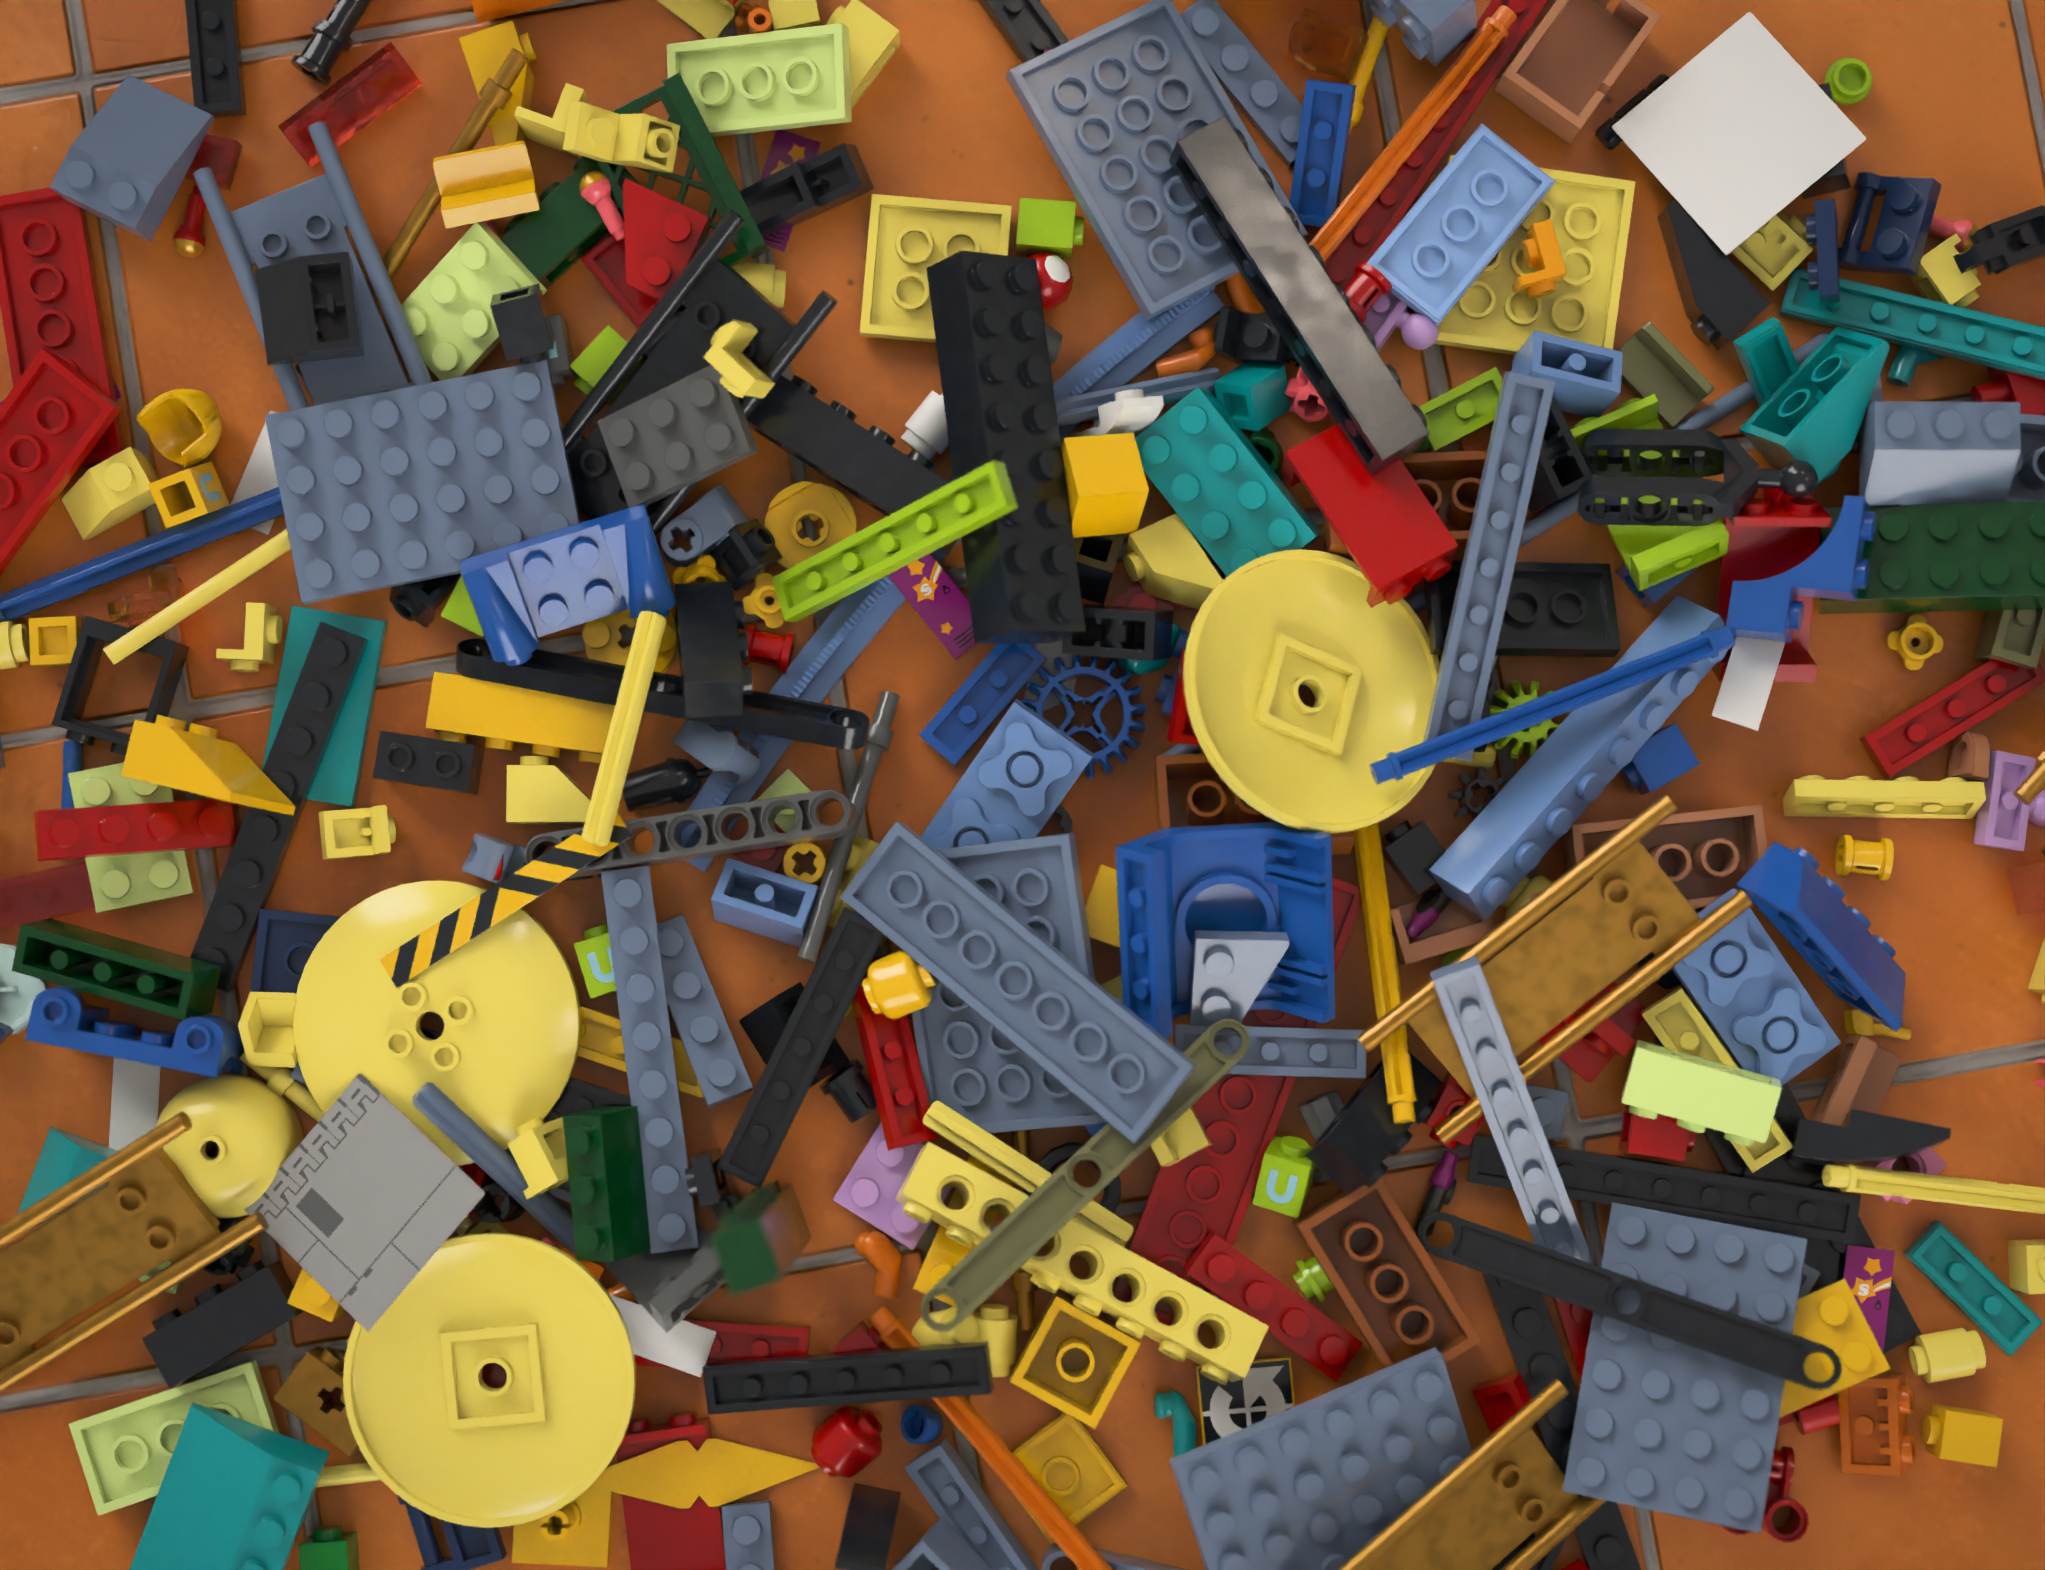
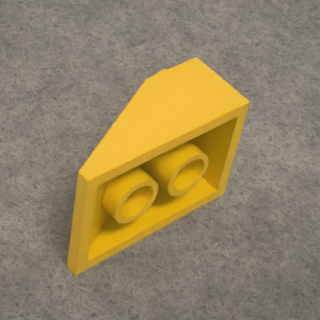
[121,715,296,816]

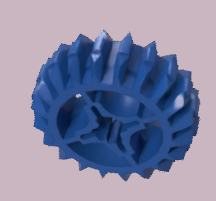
[1021,655,1147,780]

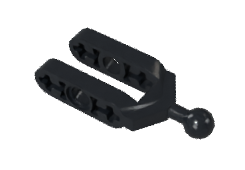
[1578,429,1818,526]

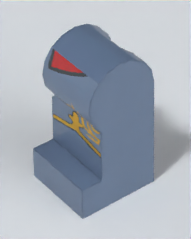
[461,833,526,884]

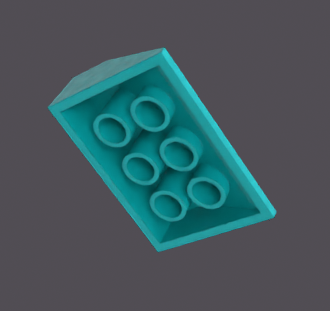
[129,1402,330,1570]

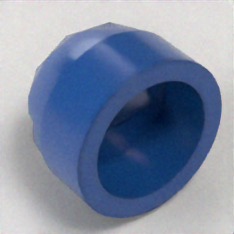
[901,1405,943,1444]

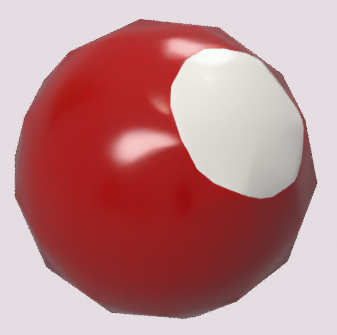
[1025,251,1073,310]

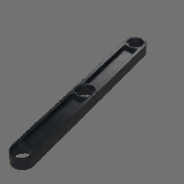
[455,638,869,750]
[1418,1212,1842,1390]

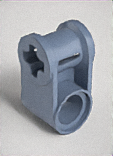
[660,485,750,567]

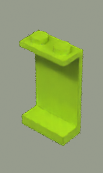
[1570,394,1729,591]

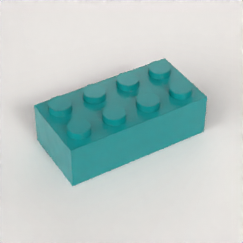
[1135,386,1323,576]

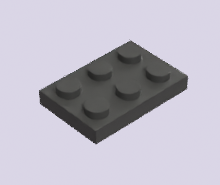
[597,365,759,508]

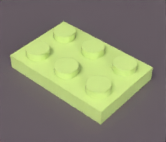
[386,222,547,380]
[68,762,194,914]

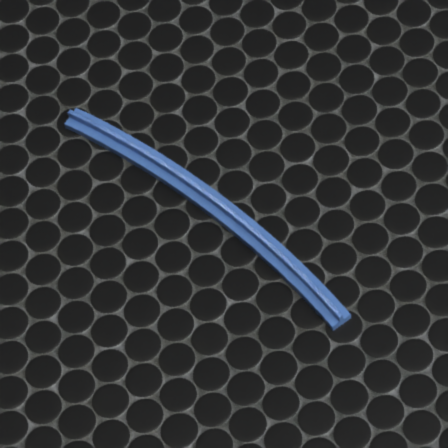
[681,286,1224,872]

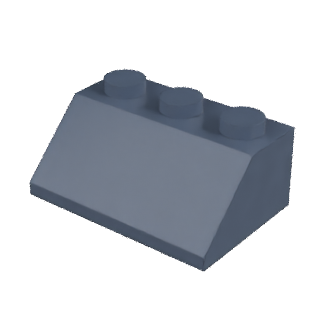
[1859,401,2021,506]

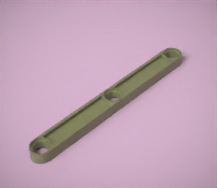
[920,1019,1250,1332]

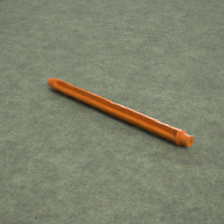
[1308,5,1517,264]
[868,1306,1113,1570]

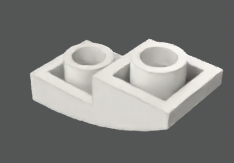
[1076,389,1164,438]

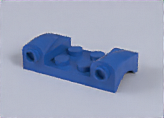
[460,503,676,666]
[25,986,244,1077]

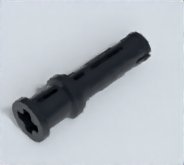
[291,0,371,85]

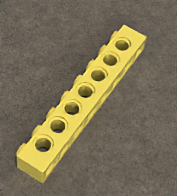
[895,1142,1269,1385]

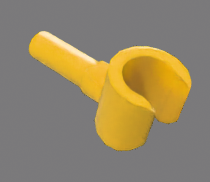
[1844,1009,1911,1041]

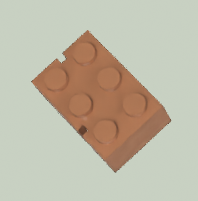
[1494,0,1662,144]

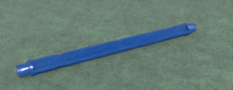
[0,487,284,622]
[1369,626,1735,785]

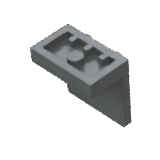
[606,1221,726,1333]

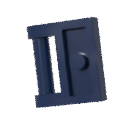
[1838,172,1942,275]
[397,1495,507,1570]

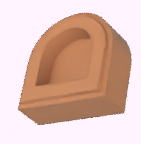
[1947,732,1990,782]

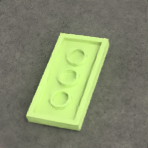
[667,23,852,141]
[69,1359,280,1516]

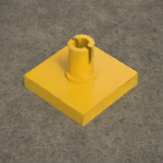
[512,1467,614,1567]

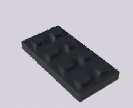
[1423,561,1621,657]

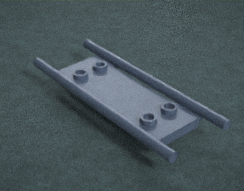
[193,121,432,410]

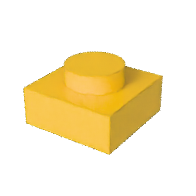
[29,616,82,667]

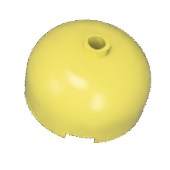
[155,1074,303,1219]

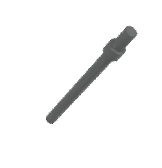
[797,691,900,963]

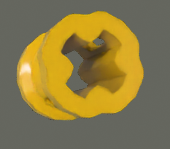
[1835,835,1894,881]
[783,842,827,884]

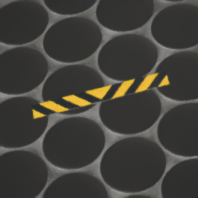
[380,812,632,988]

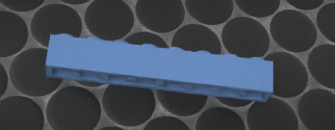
[1429,595,1730,920]

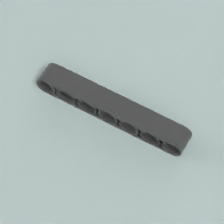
[524,790,857,879]

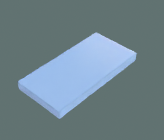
[1367,123,1555,327]

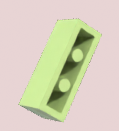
[1621,1040,1782,1146]

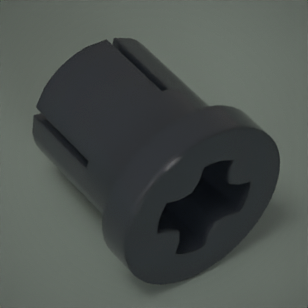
[819,1059,877,1123]
[474,1178,526,1224]

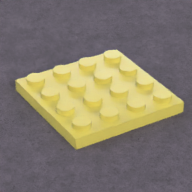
[1434,155,1636,355]

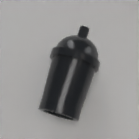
[622,757,710,812]

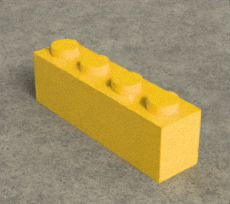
[425,672,615,764]

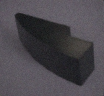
[740,143,874,237]
[1789,1109,1951,1165]
[835,1483,901,1570]

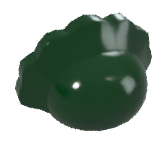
[1249,426,1284,481]

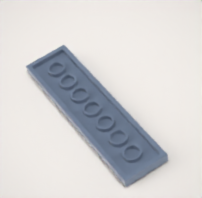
[840,821,1197,1143]

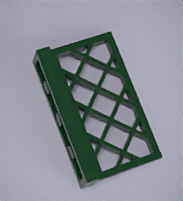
[596,73,769,267]

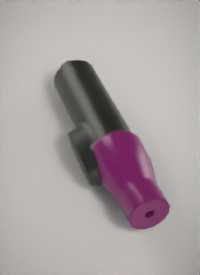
[1405,886,1452,941]
[1413,1150,1459,1239]

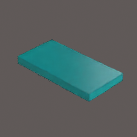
[262,605,388,807]

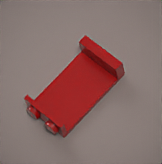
[1281,424,1458,608]
[1712,497,1832,683]
[616,1411,726,1570]

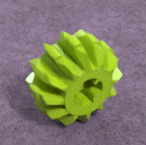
[1489,680,1562,760]

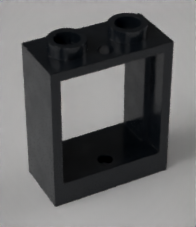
[52,616,189,756]

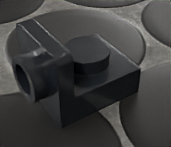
[1214,306,1288,365]
[390,573,462,628]

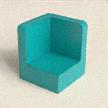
[1214,363,1291,431]

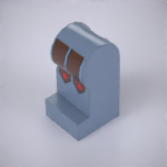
[672,720,760,786]

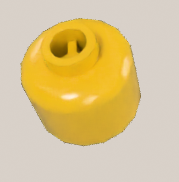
[862,950,937,1020]

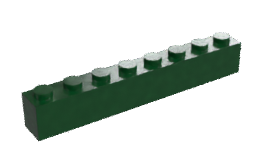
[710,1180,811,1297]

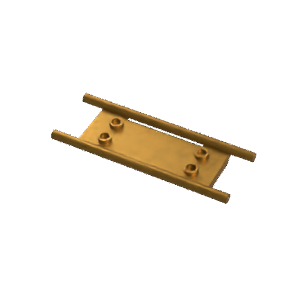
[1357,794,1753,1144]
[0,1112,268,1393]
[1338,1379,1607,1570]

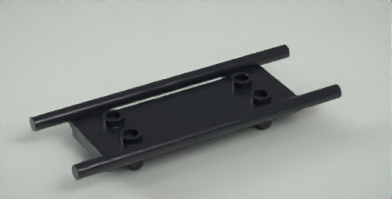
[562,209,838,536]

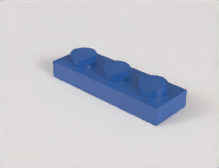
[1290,79,1356,227]
[919,643,1047,766]

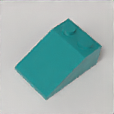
[1739,326,1890,484]

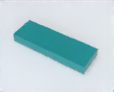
[1903,1220,2043,1356]

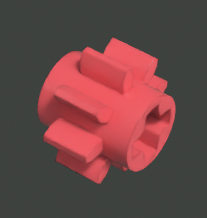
[1285,366,1332,423]

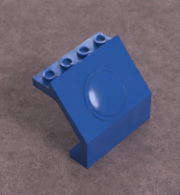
[1116,822,1335,1039]

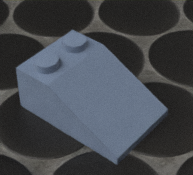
[50,74,215,242]

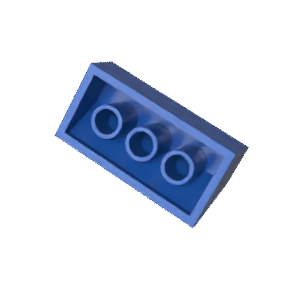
[1736,842,1905,1031]

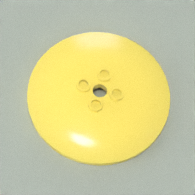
[1183,549,1440,833]
[293,880,581,1166]
[343,1232,636,1528]

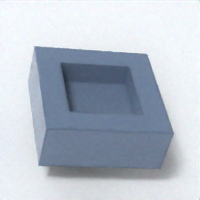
[1526,1084,1569,1139]

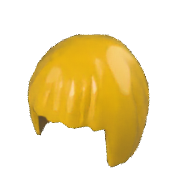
[136,388,222,468]

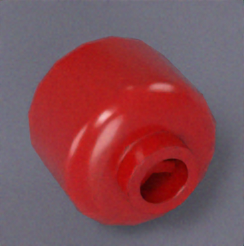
[811,1405,883,1478]

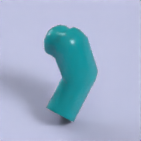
[1886,345,1947,387]

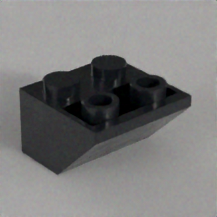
[255,252,365,366]

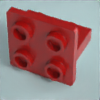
[1538,981,1646,1082]

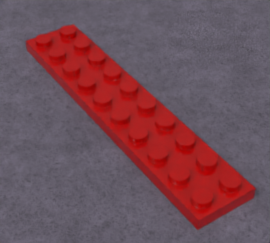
[1112,877,1362,1337]

